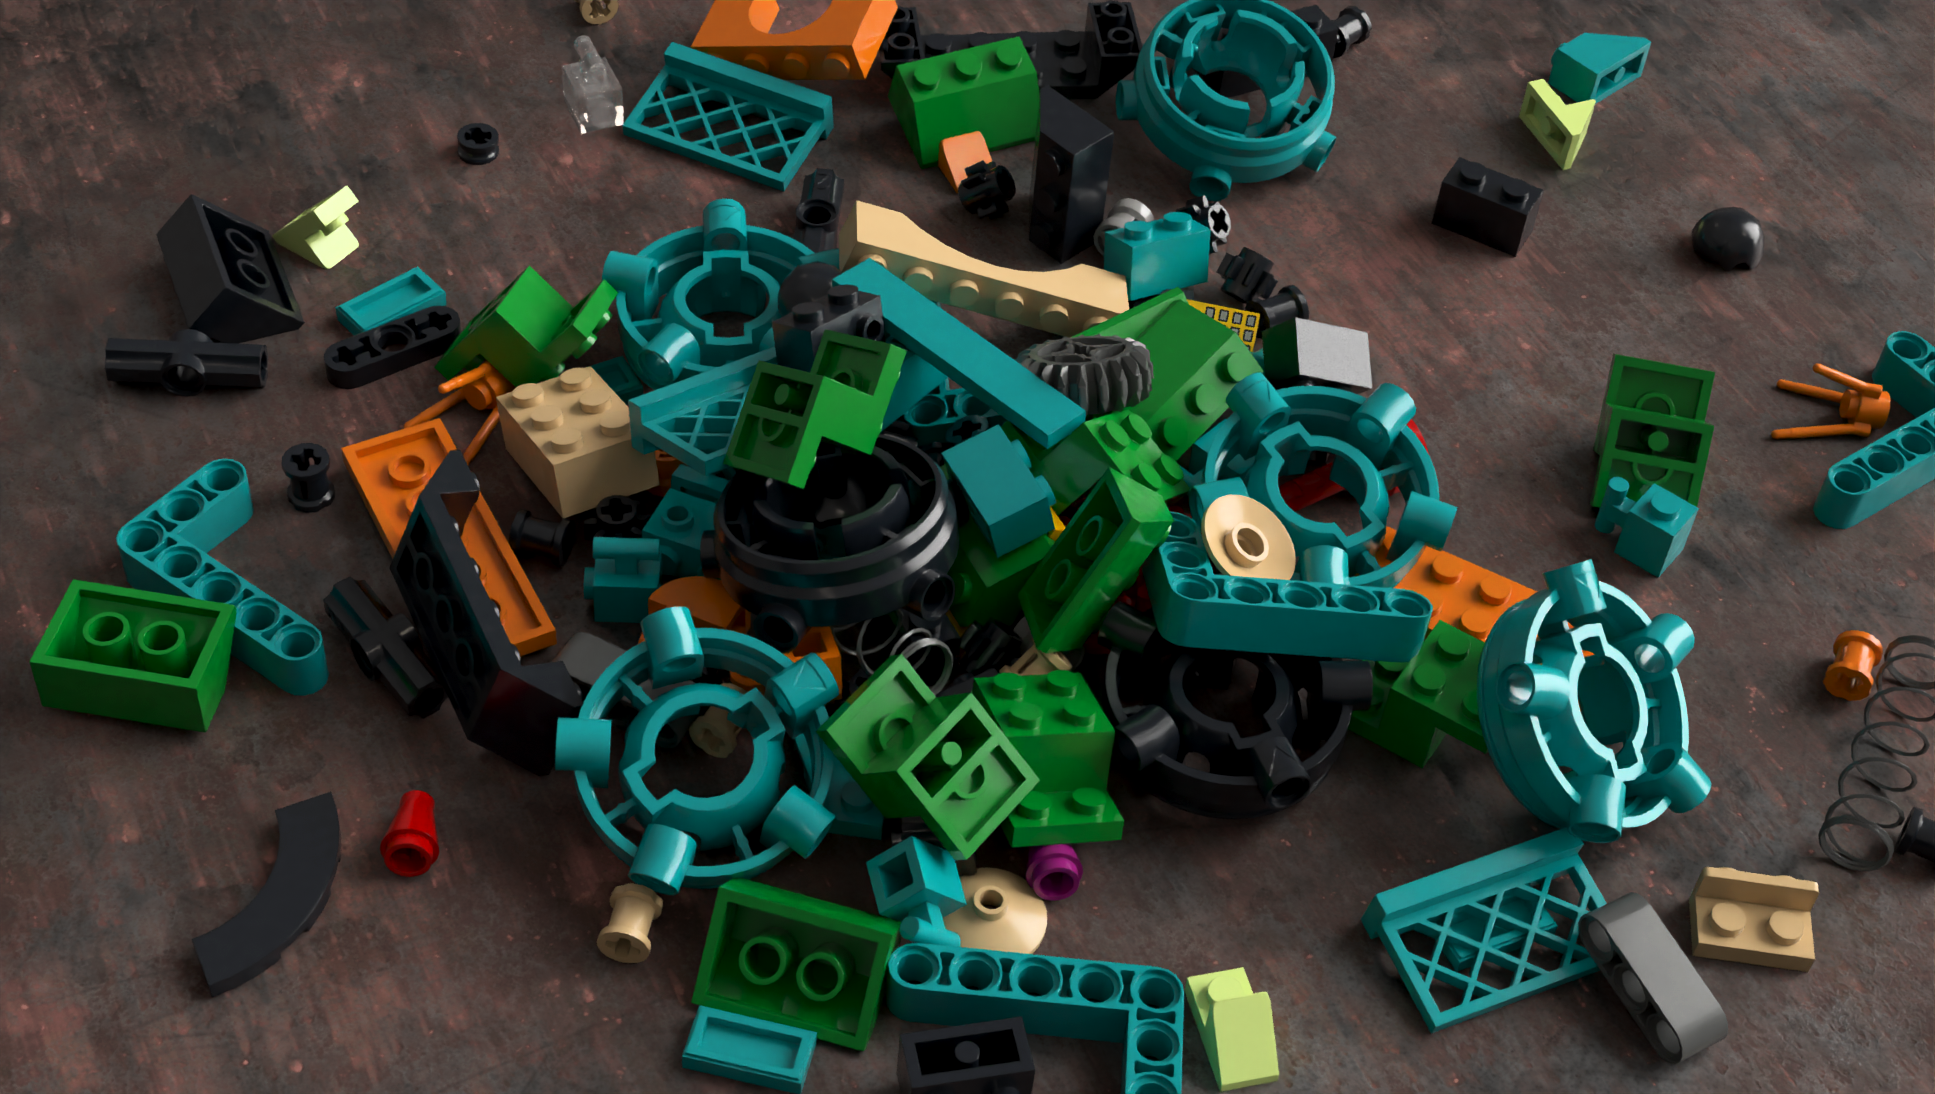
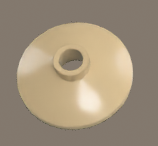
[1201,494,1296,580]
[943,868,1047,954]

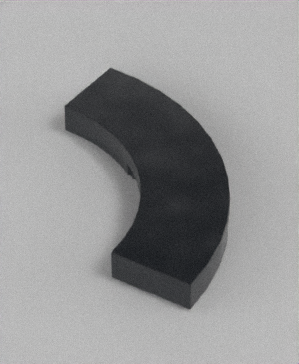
[192,792,342,997]

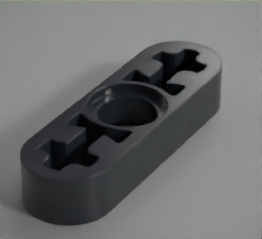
[324,306,461,389]

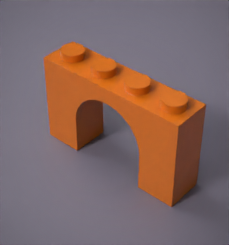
[691,0,898,80]

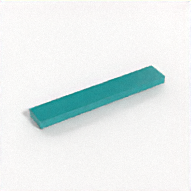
[832,258,1086,449]

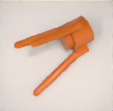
[404,361,516,466]
[1771,363,1890,439]

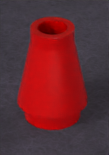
[380,790,439,877]

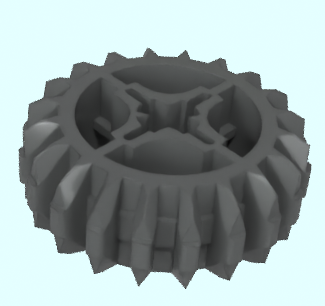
[1015,334,1154,416]

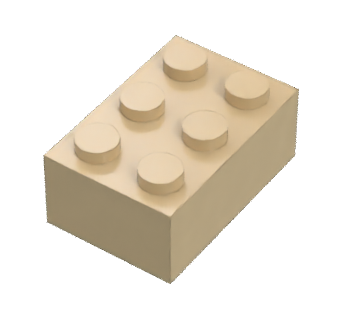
[496,366,660,519]

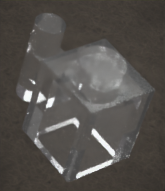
[562,35,624,134]

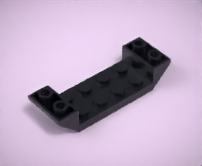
[878,0,1143,100]
[389,450,583,776]

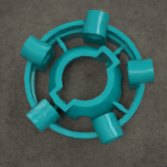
[1116,0,1337,202]
[602,198,839,390]
[1189,372,1457,588]
[1477,559,1711,843]
[555,607,839,895]

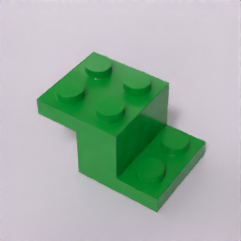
[434,265,618,387]
[723,329,907,489]
[1590,353,1715,508]
[1001,408,1190,516]
[1348,620,1488,769]
[816,654,1040,860]
[972,670,1124,848]

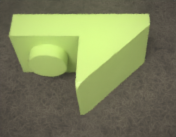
[1519,79,1596,170]
[272,186,359,269]
[1184,967,1279,1092]

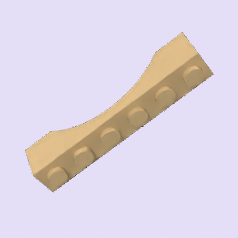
[839,200,1129,338]

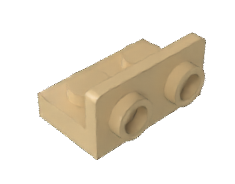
[1689,867,1819,972]

